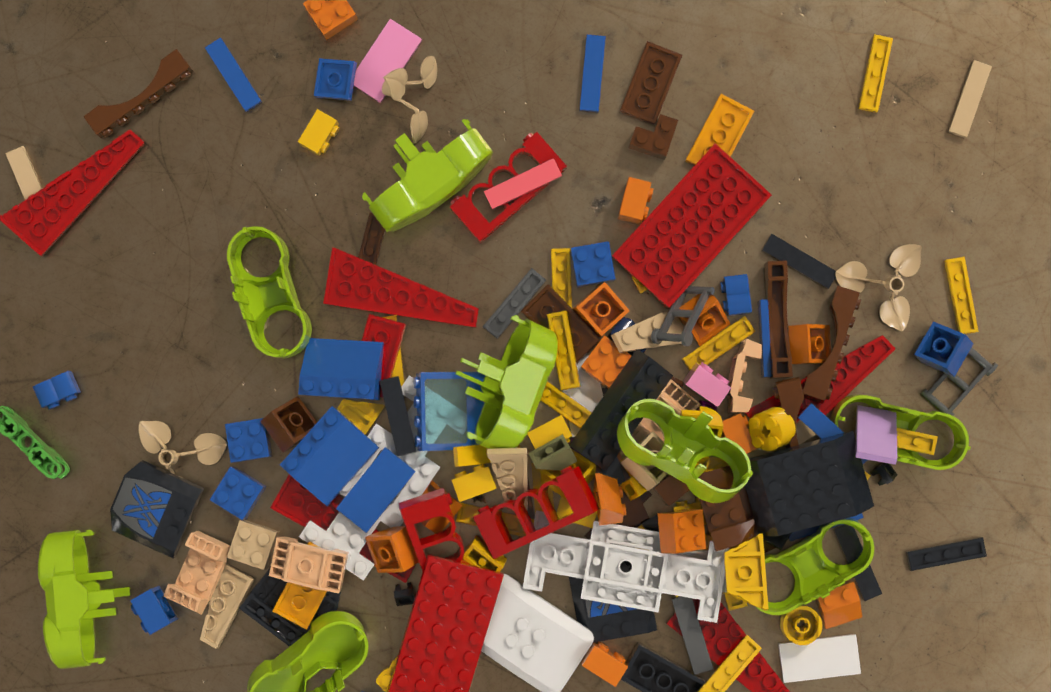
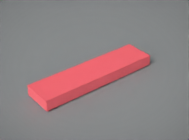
[484,158,562,210]

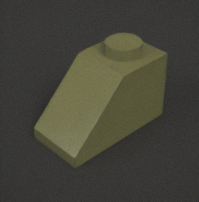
[528,434,577,470]

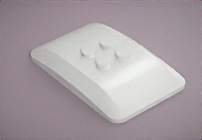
[481,574,594,692]

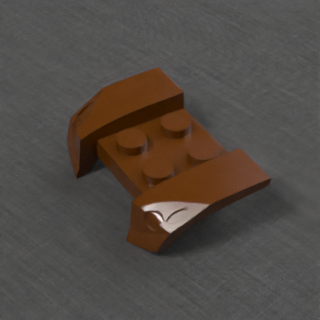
[698,466,754,551]

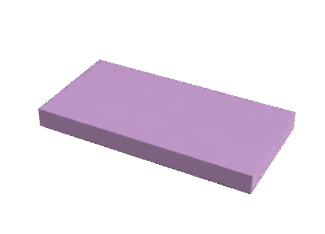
[856,405,897,465]

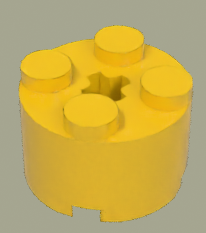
[749,407,796,451]
[780,604,822,645]

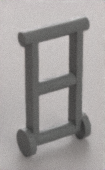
[651,286,715,346]
[920,347,998,416]

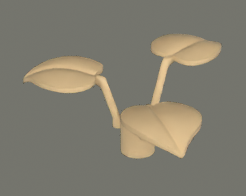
[382,56,437,144]
[835,244,922,331]
[139,421,227,478]

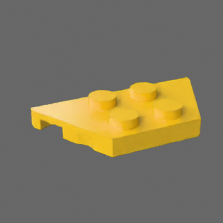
[337,399,386,435]
[724,534,769,611]

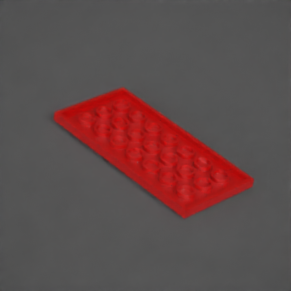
[612,143,772,309]
[387,554,504,692]

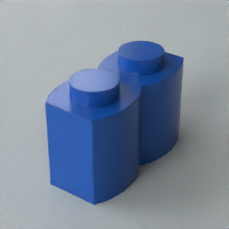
[720,274,752,316]
[33,371,81,410]

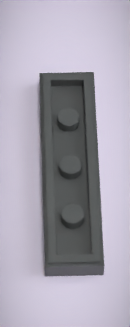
[483,268,546,339]
[671,596,713,675]

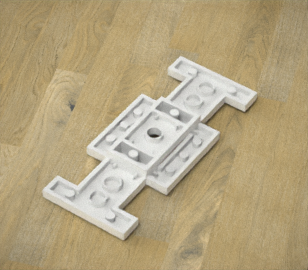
[299,375,467,581]
[523,510,729,623]

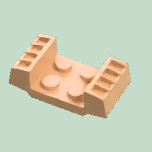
[726,339,762,413]
[631,379,701,444]
[164,531,230,615]
[269,536,349,593]

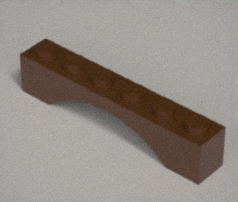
[83,49,193,138]
[764,261,793,379]
[803,286,862,404]
[773,377,804,448]

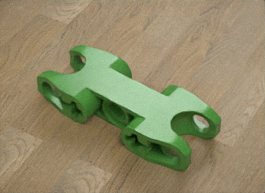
[0,406,70,479]

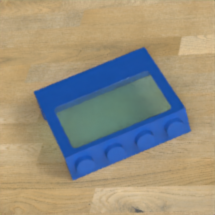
[413,372,485,451]

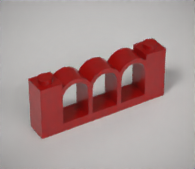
[450,132,567,244]
[473,466,600,559]
[399,488,470,572]

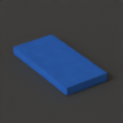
[336,447,416,533]

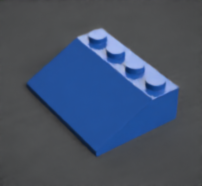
[298,338,384,400]
[280,406,379,506]

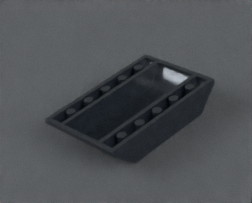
[745,430,874,536]

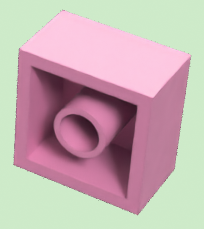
[683,362,731,407]

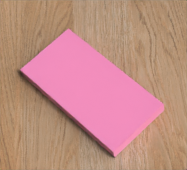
[354,19,422,103]

